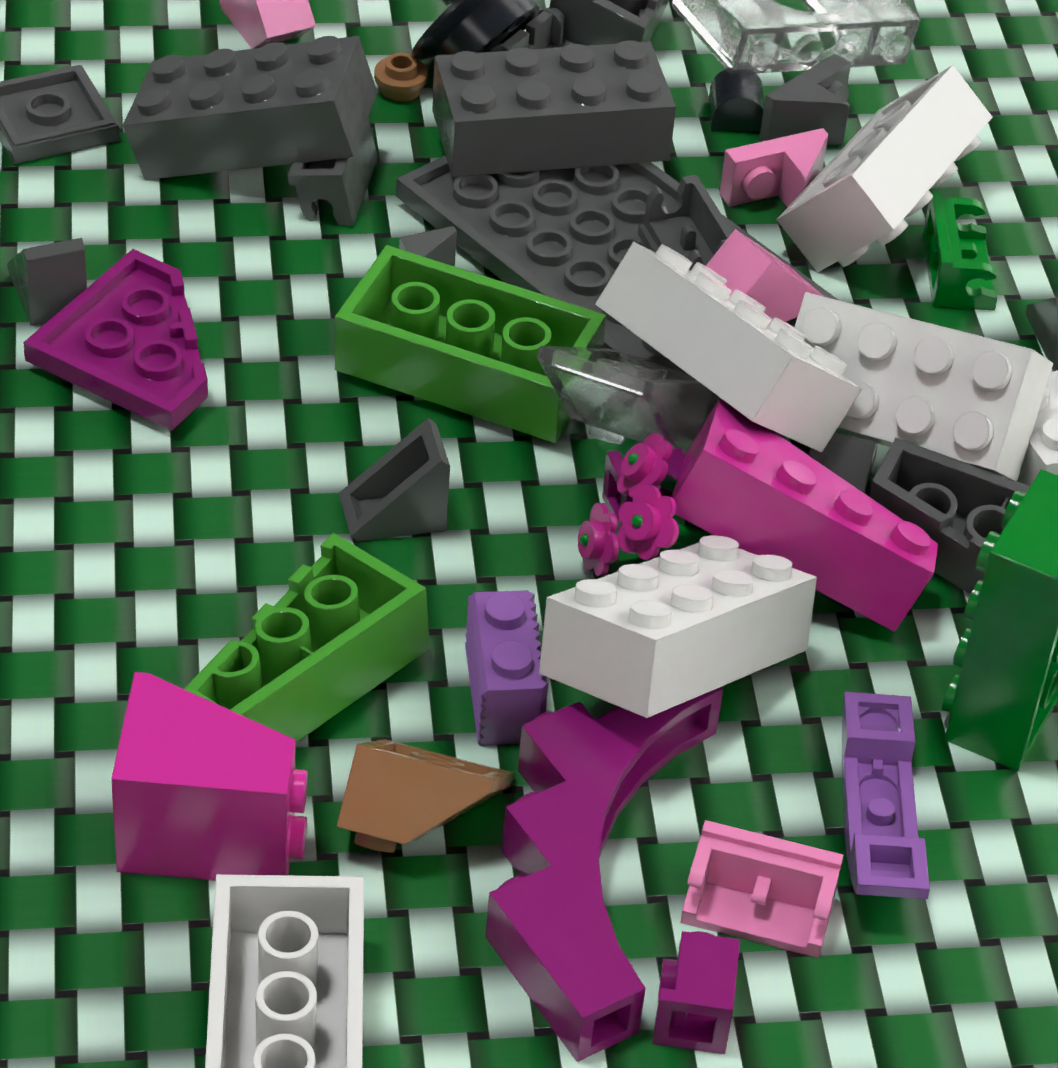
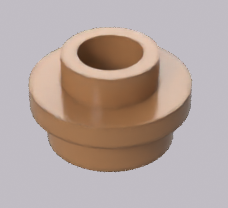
[374,53,428,101]

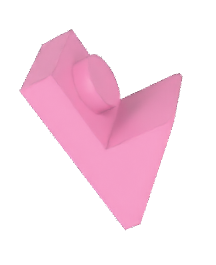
[719,128,828,208]

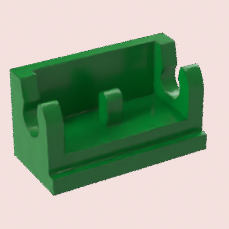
[922,192,998,310]

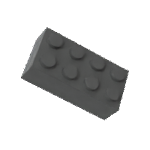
[123,36,378,180]
[432,40,676,177]

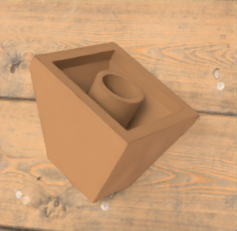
[337,739,515,853]

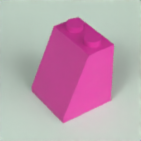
[111,672,308,881]

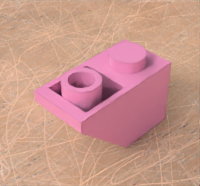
[219,0,316,49]

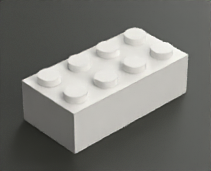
[776,65,993,273]
[595,242,862,452]
[794,292,1053,481]
[539,535,817,718]
[205,874,364,1068]

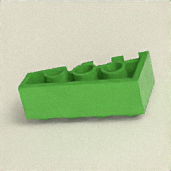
[184,533,430,742]

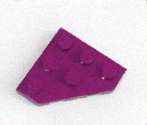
[23,249,208,431]

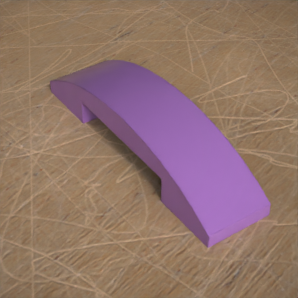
[842,692,930,899]

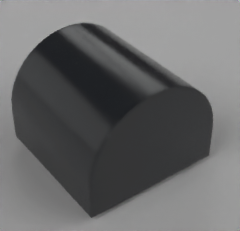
[709,67,764,132]

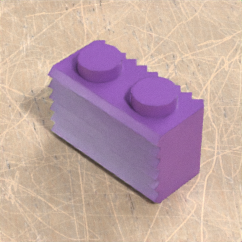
[465,590,548,745]

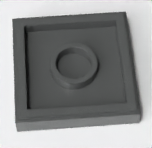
[0,65,119,165]

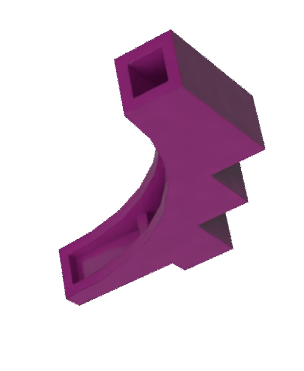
[485,686,723,1062]

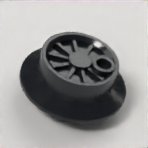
[411,0,540,61]

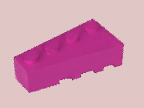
[671,398,938,632]

